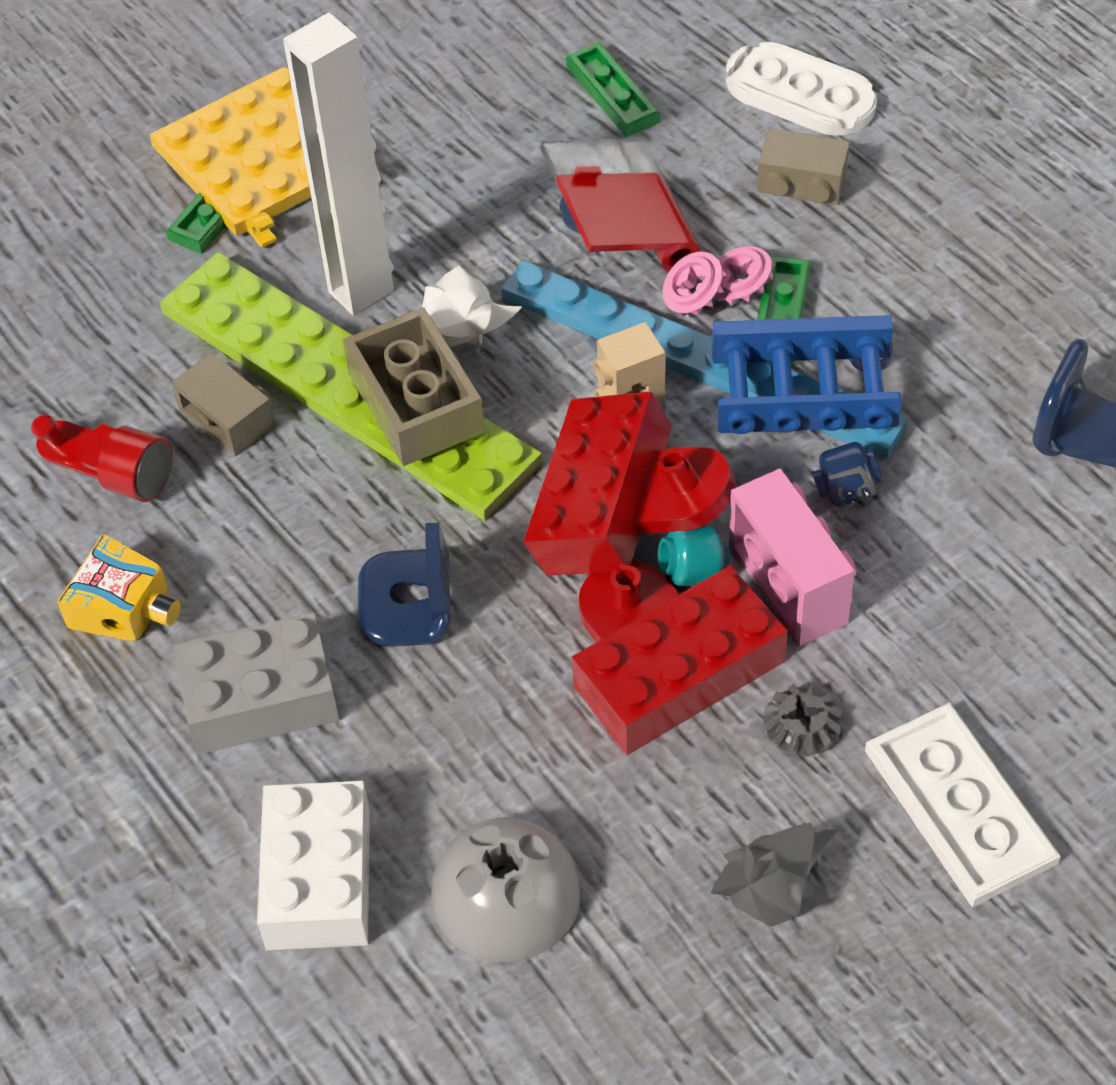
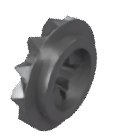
[763,683,842,756]

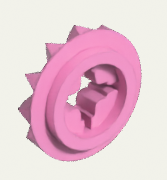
[714,246,774,306]
[663,252,727,317]

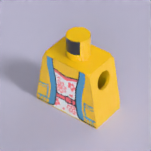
[57,534,181,642]

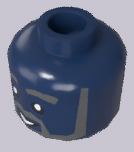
[812,442,883,507]

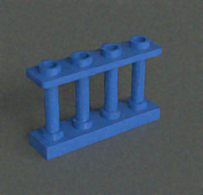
[712,315,902,434]

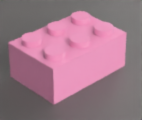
[729,468,856,647]

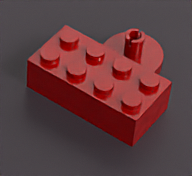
[523,392,736,576]
[572,560,788,756]

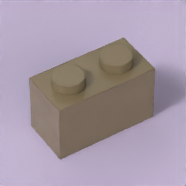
[757,128,850,205]
[171,352,275,457]

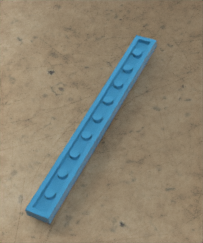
[501,260,908,460]

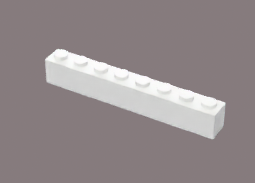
[283,12,394,316]

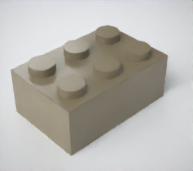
[343,307,485,467]

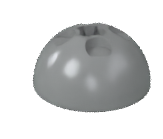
[431,817,582,963]

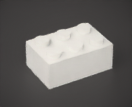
[257,781,370,950]

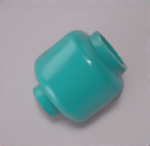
[658,525,731,586]

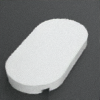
[726,42,877,135]

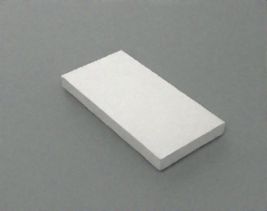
[865,702,1061,908]

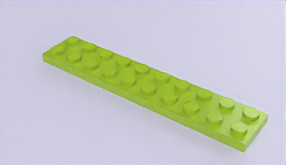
[159,252,542,521]

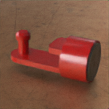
[31,414,173,502]

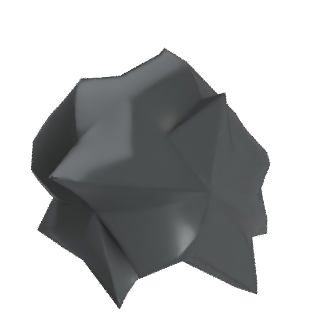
[711,823,839,927]

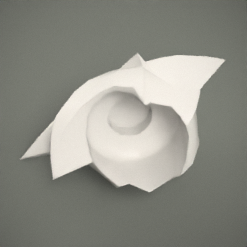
[422,266,522,347]

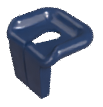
[1032,338,1116,467]
[358,523,451,647]

